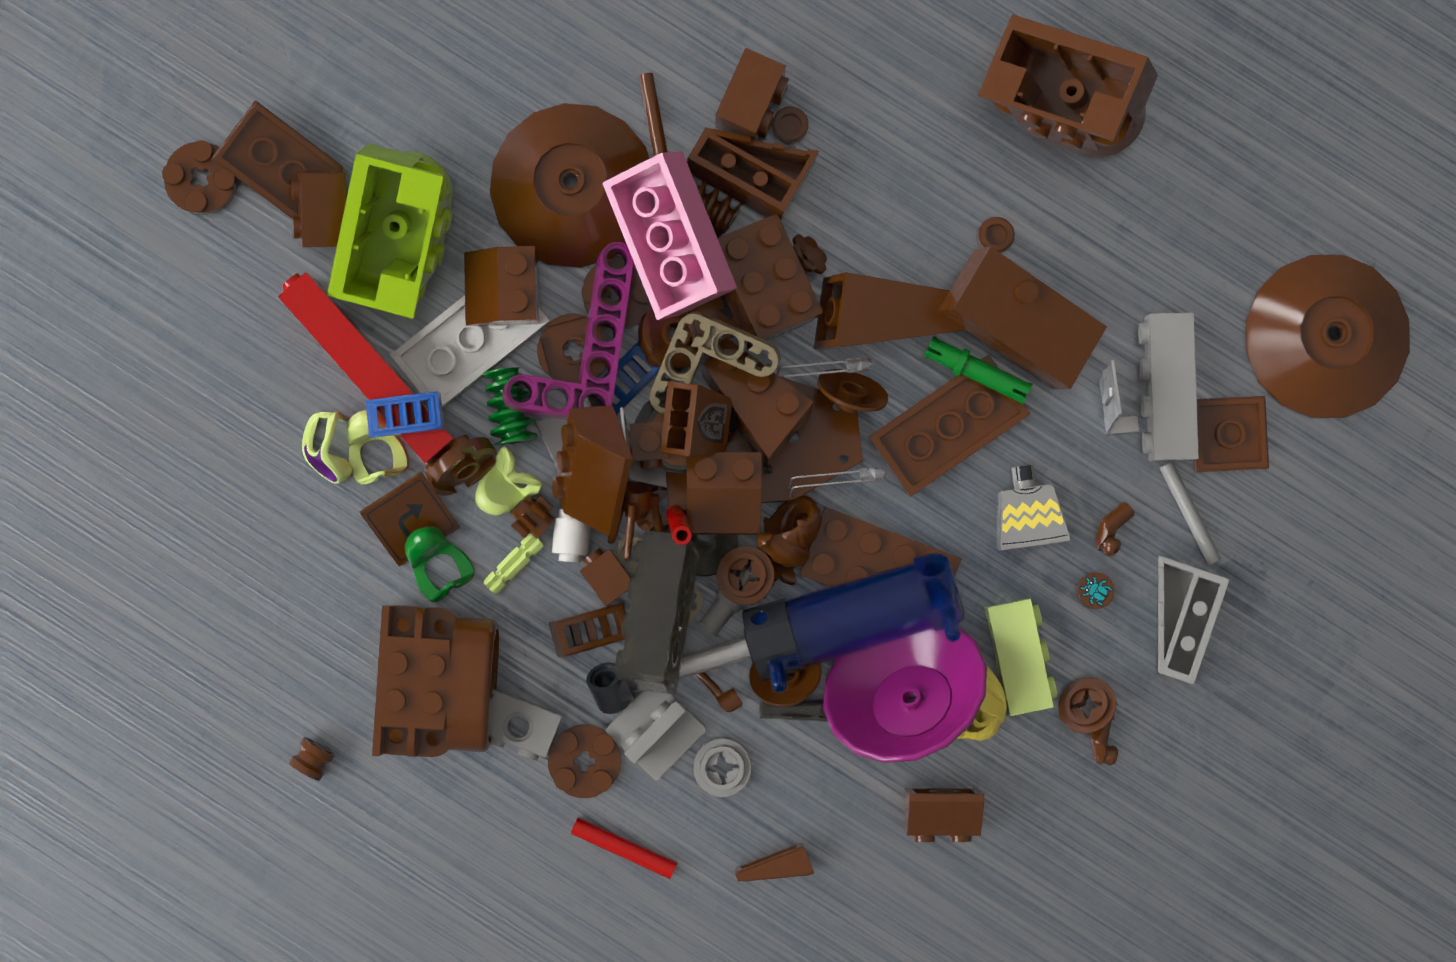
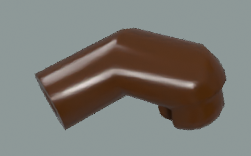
[1095,502,1134,557]
[1090,720,1118,766]

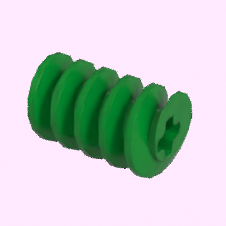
[483,367,537,445]

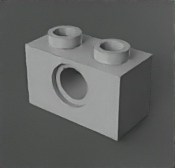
[488,689,564,761]

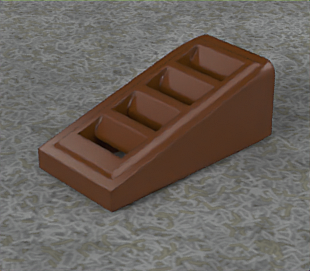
[549,602,633,657]
[735,843,814,882]

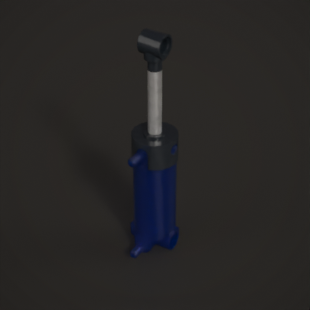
[586,553,965,714]

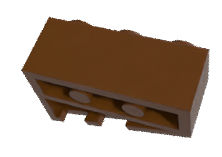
[687,127,819,221]
[702,336,813,469]

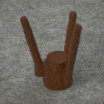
[608,482,670,560]

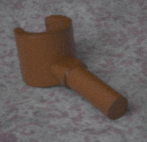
[697,672,742,712]

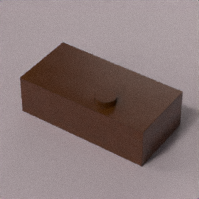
[938,246,1107,389]

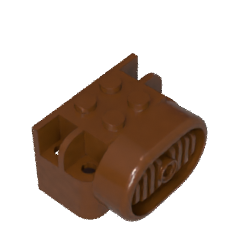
[978,14,1158,157]
[372,605,499,757]

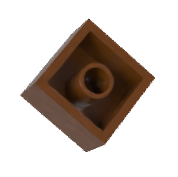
[715,48,789,140]

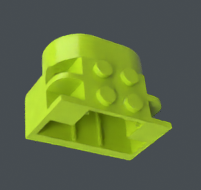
[327,143,454,319]

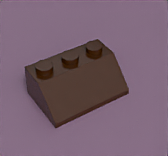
[552,405,632,536]

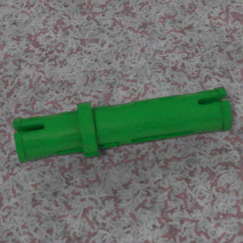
[923,336,1033,405]

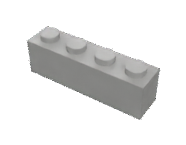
[1138,312,1199,462]

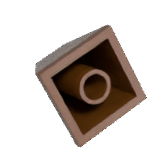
[814,272,965,350]

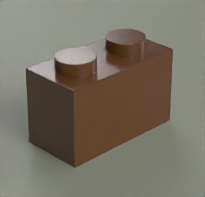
[291,171,346,247]

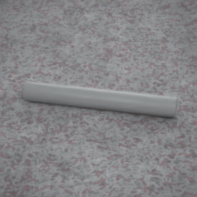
[1159,461,1221,565]

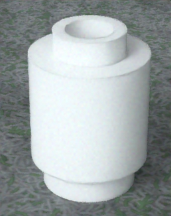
[552,509,591,563]

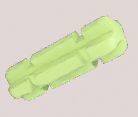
[483,533,544,594]

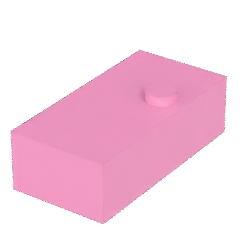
[603,151,737,320]

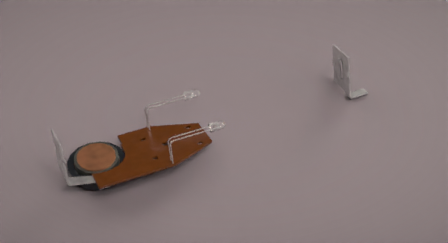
[620,358,1140,511]

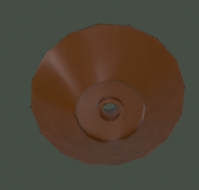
[490,103,649,268]
[1246,255,1410,418]

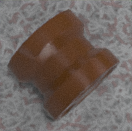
[288,737,335,781]

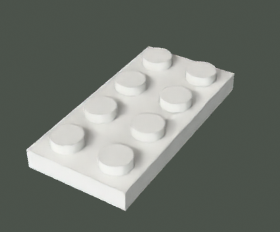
[390,295,550,408]

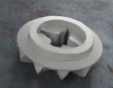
[693,738,752,797]

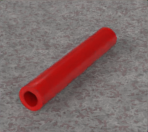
[666,505,692,545]
[570,817,677,879]

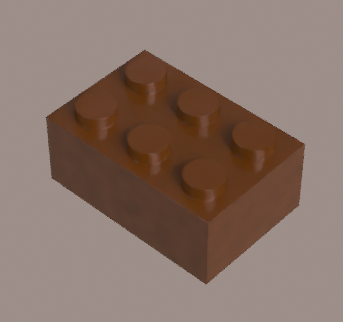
[717,213,823,349]

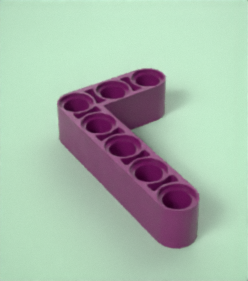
[502,242,634,420]

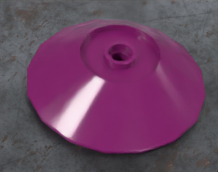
[823,614,987,763]

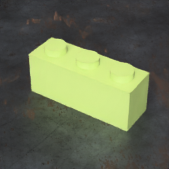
[984,599,1057,716]

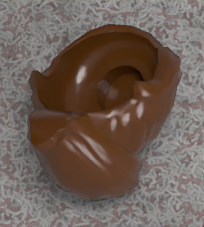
[757,496,822,567]

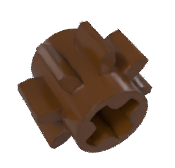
[509,494,555,539]

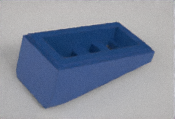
[598,341,660,416]
[366,391,445,438]

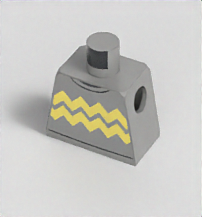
[997,465,1070,551]

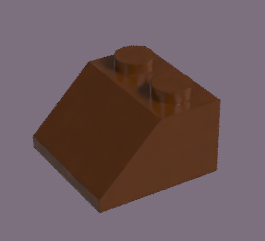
[464,246,539,326]
[686,452,762,535]
[904,788,984,842]

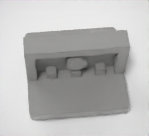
[605,684,706,781]

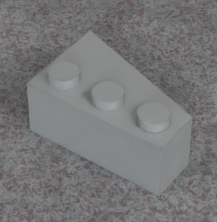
[1158,555,1230,685]

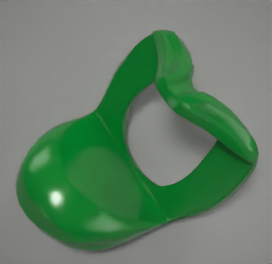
[405,527,474,602]

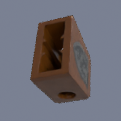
[660,382,737,457]

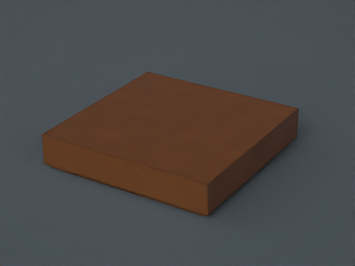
[1194,396,1269,472]

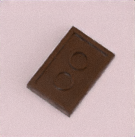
[211,100,344,219]

